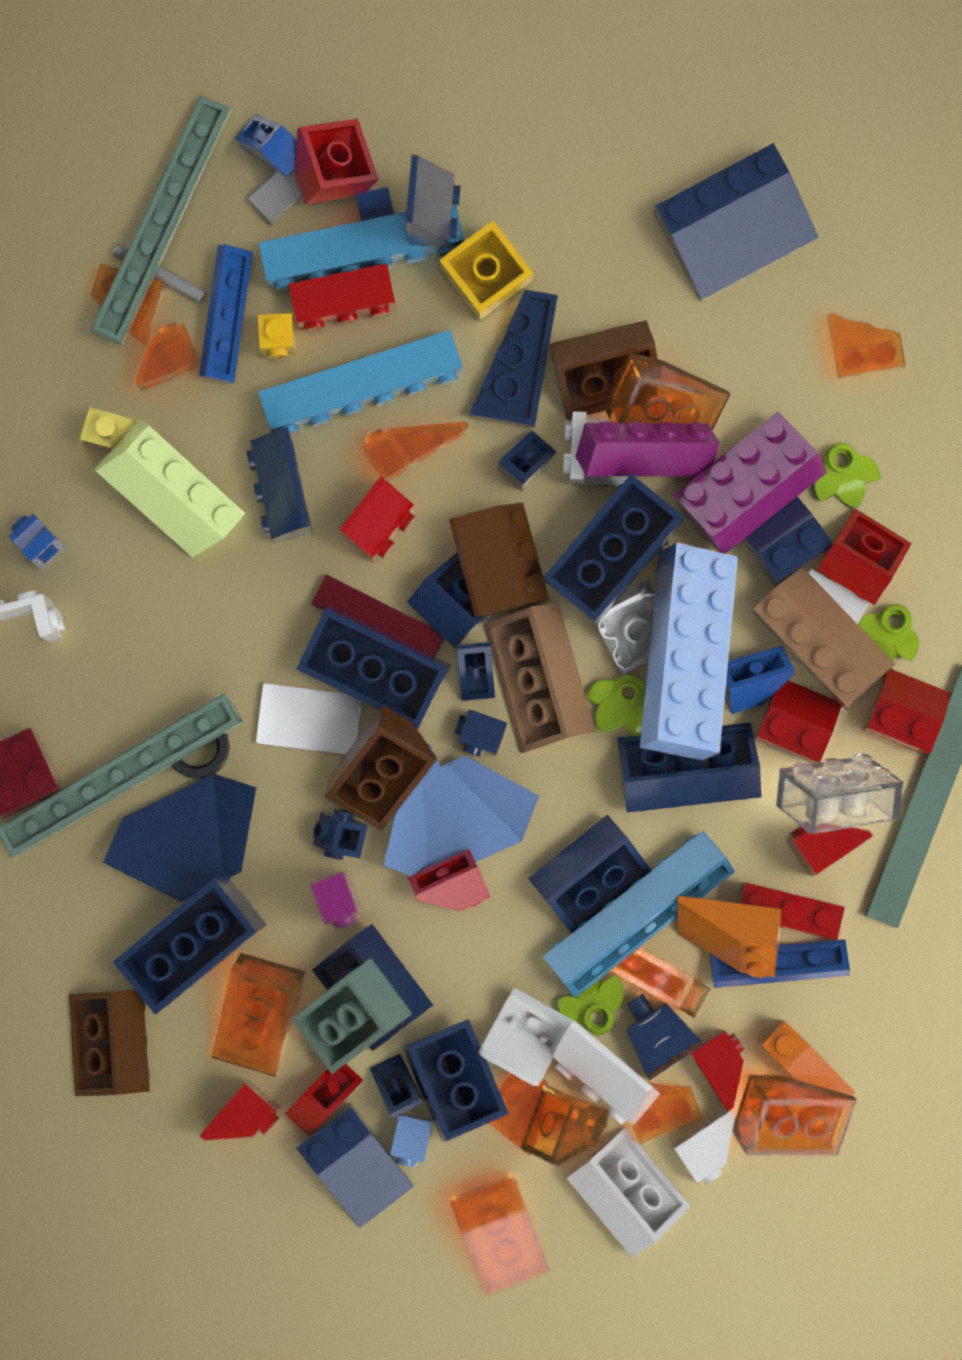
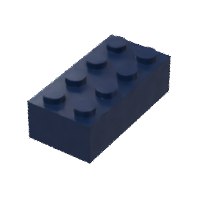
[543,473,684,625]
[296,606,451,729]
[113,872,267,1015]

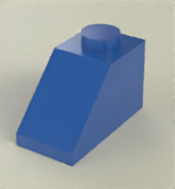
[725,645,794,714]

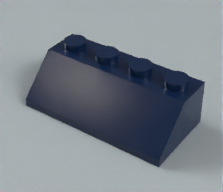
[617,722,762,813]

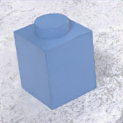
[390,1114,433,1167]

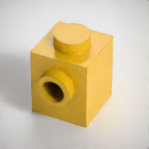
[258,313,296,359]

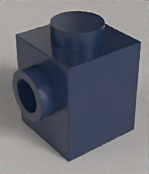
[454,709,507,757]

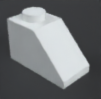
[673,1110,735,1184]

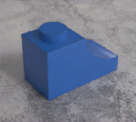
[234,114,297,177]
[8,514,65,569]

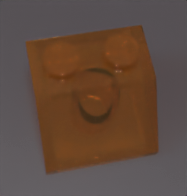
[520,1084,610,1166]

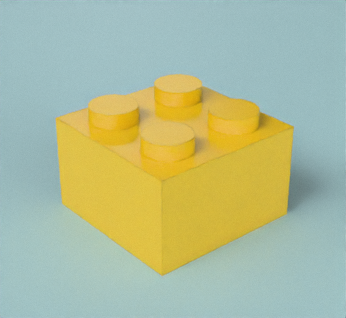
[439,220,534,321]

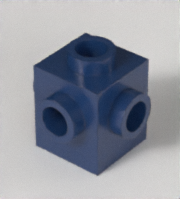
[313,809,368,860]

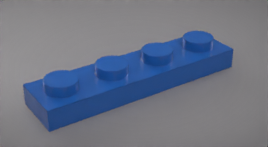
[199,244,253,383]
[710,939,850,988]

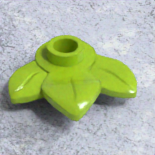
[814,443,881,508]
[858,604,919,661]
[587,674,646,736]
[557,975,624,1035]

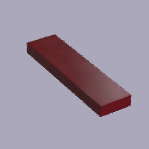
[311,574,444,657]

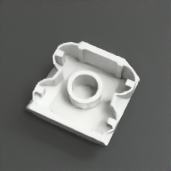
[595,581,655,674]

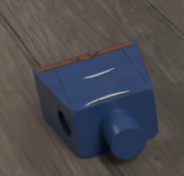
[626,994,704,1080]

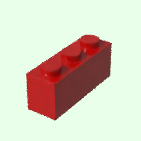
[289,263,397,332]
[738,882,845,940]

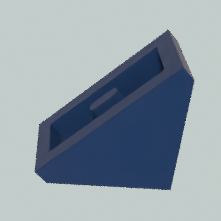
[498,431,557,491]
[456,642,495,701]
[370,1054,424,1118]

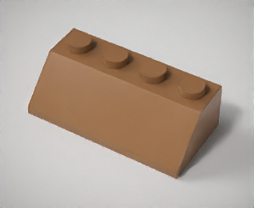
[753,567,895,710]
[485,602,595,753]

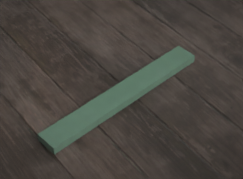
[90,95,231,347]
[865,667,962,928]
[0,693,244,858]

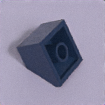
[407,552,490,648]

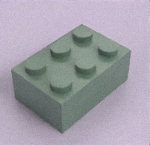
[291,958,412,1074]

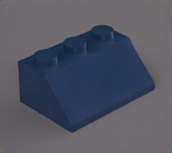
[246,427,313,543]
[528,815,652,933]
[312,924,433,1051]
[402,1019,509,1142]

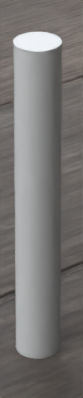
[113,244,207,303]

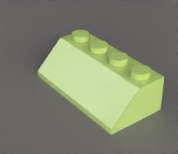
[94,419,246,558]

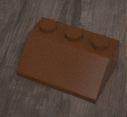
[549,320,664,420]
[449,502,549,618]
[324,705,437,831]
[69,990,150,1096]

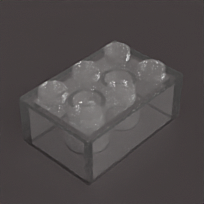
[776,754,904,834]

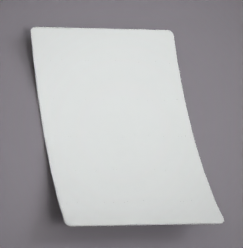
[256,683,362,754]

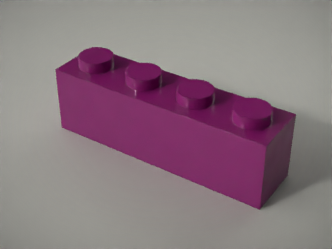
[575,421,720,476]
[310,872,364,929]

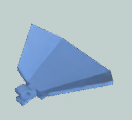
[384,743,539,876]

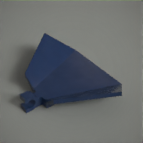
[103,773,257,902]

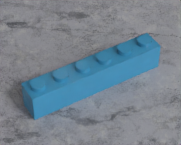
[259,205,464,291]
[258,330,463,435]
[543,831,735,998]

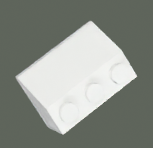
[552,1021,660,1125]
[567,1128,690,1258]

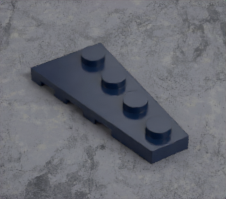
[469,289,558,428]

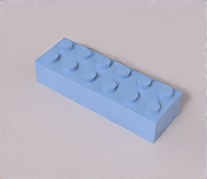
[640,542,738,760]

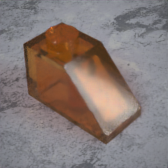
[135,323,201,392]

